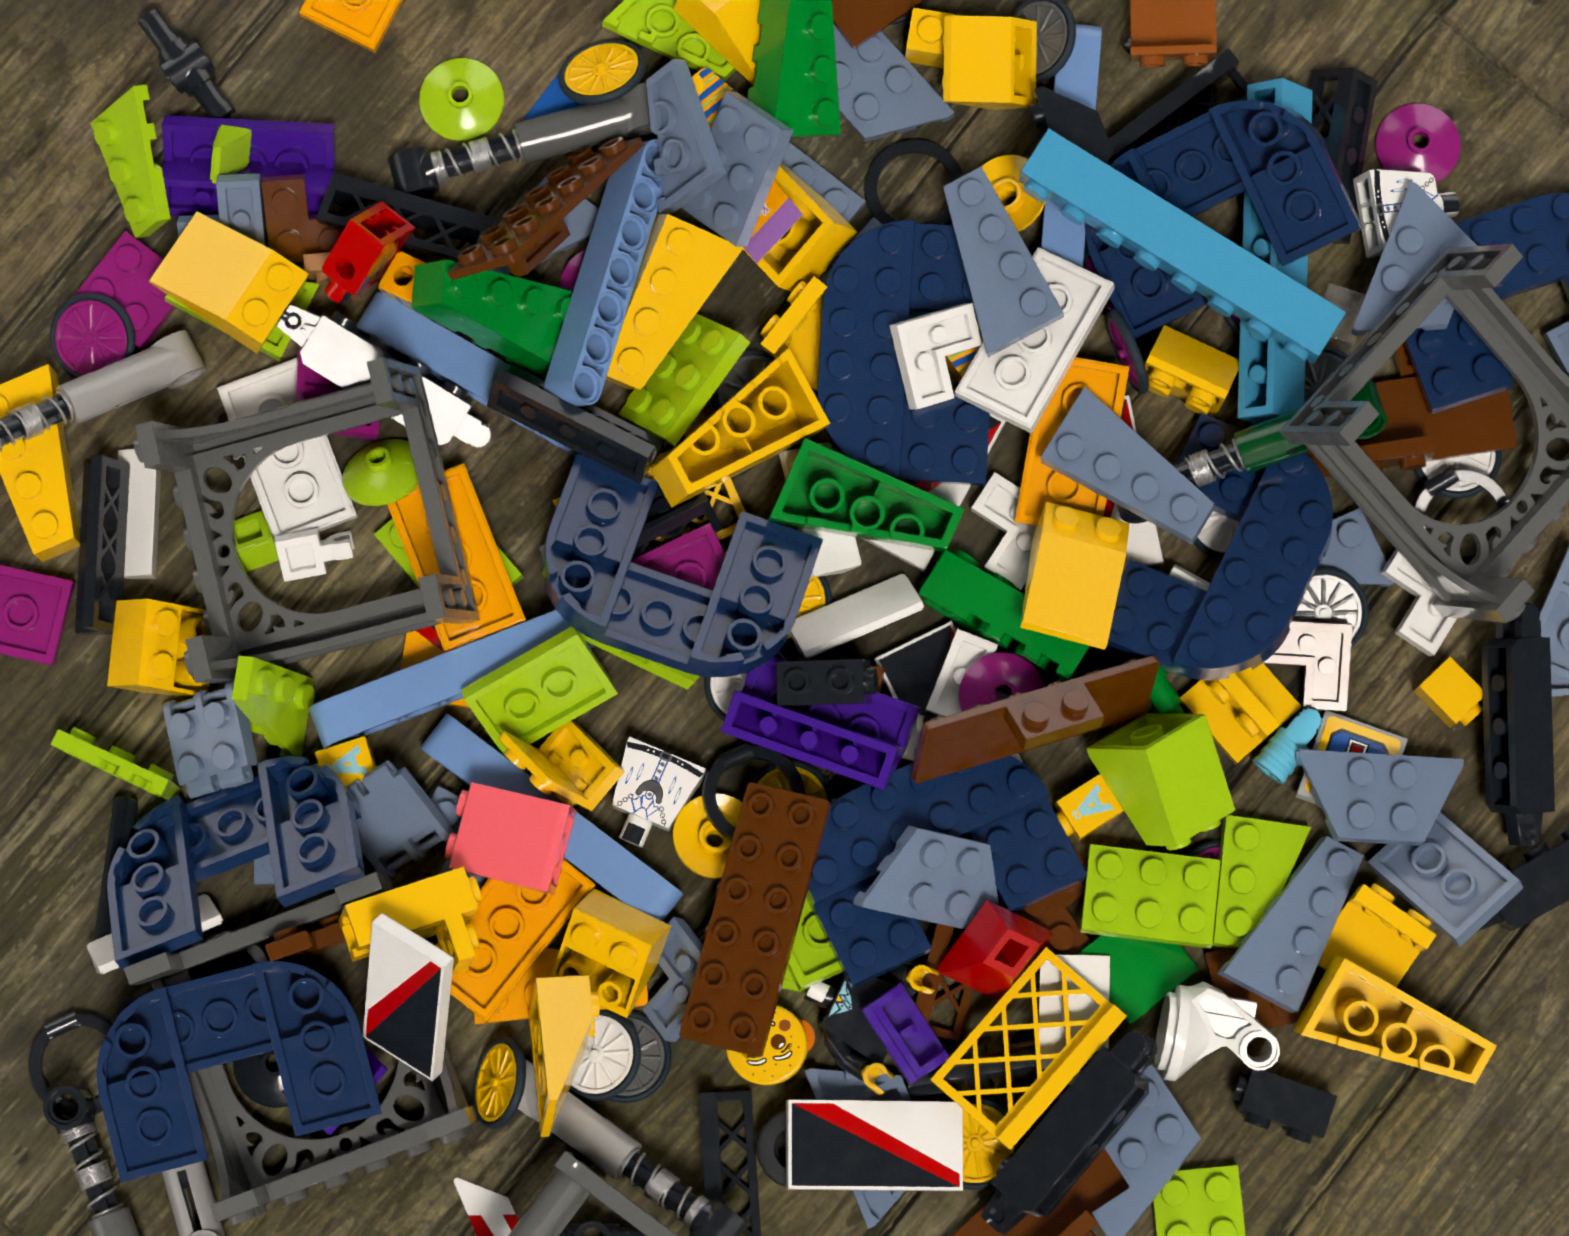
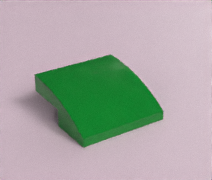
[1077,935,1199,1025]

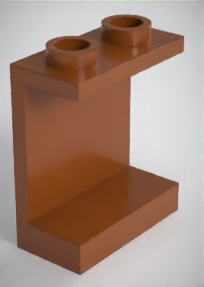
[1130,0,1217,68]

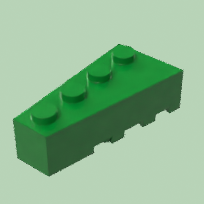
[747,0,841,139]
[411,260,573,380]
[768,438,964,552]
[918,550,1091,683]

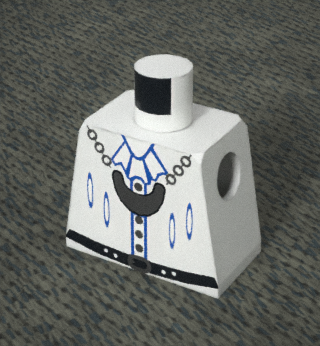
[1353,169,1459,258]
[612,736,707,848]

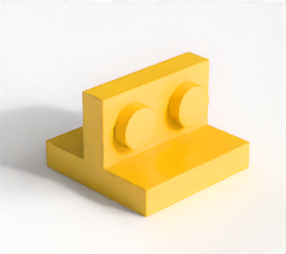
[1180,663,1302,765]

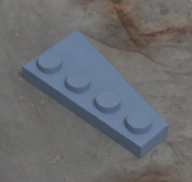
[943,167,1064,358]
[1041,386,1215,545]
[1217,836,1364,1013]

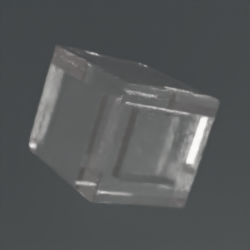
[1322,283,1366,352]

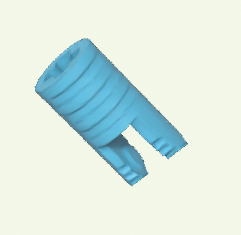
[1252,707,1323,785]

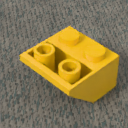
[942,15,1037,110]
[1145,325,1239,415]
[107,599,212,697]
[550,889,671,1018]

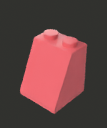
[445,782,577,896]

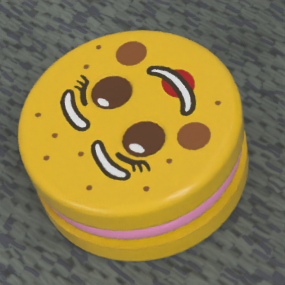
[726,1005,808,1085]

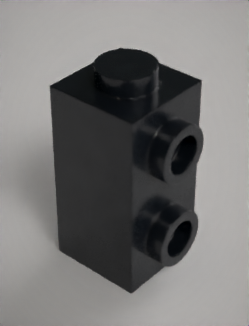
[776,659,878,707]
[1232,1068,1337,1144]

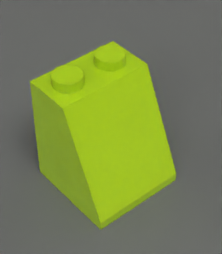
[1086,713,1235,850]

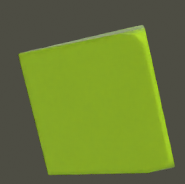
[210,124,252,184]
[234,510,279,573]

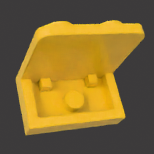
[760,276,828,392]
[499,720,625,811]
[1318,883,1436,987]

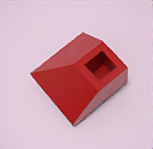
[936,900,1053,1001]

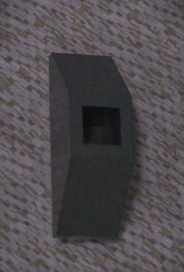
[1028,86,1113,165]

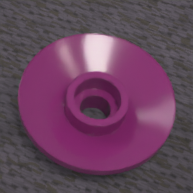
[1375,104,1461,183]
[958,652,1045,712]

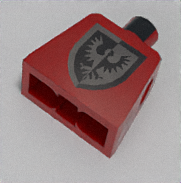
[321,201,416,304]

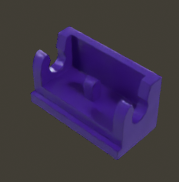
[860,982,949,1084]

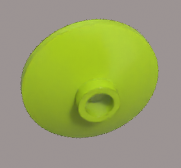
[419,58,504,142]
[342,439,419,506]

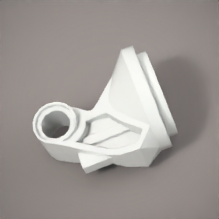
[1154,982,1280,1081]

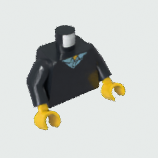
[804,964,939,1095]

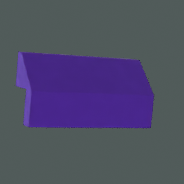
[162,115,336,217]
[721,656,921,790]

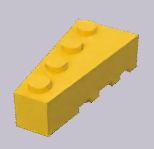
[606,214,743,390]
[651,348,830,508]
[0,364,80,562]
[1292,955,1497,1084]

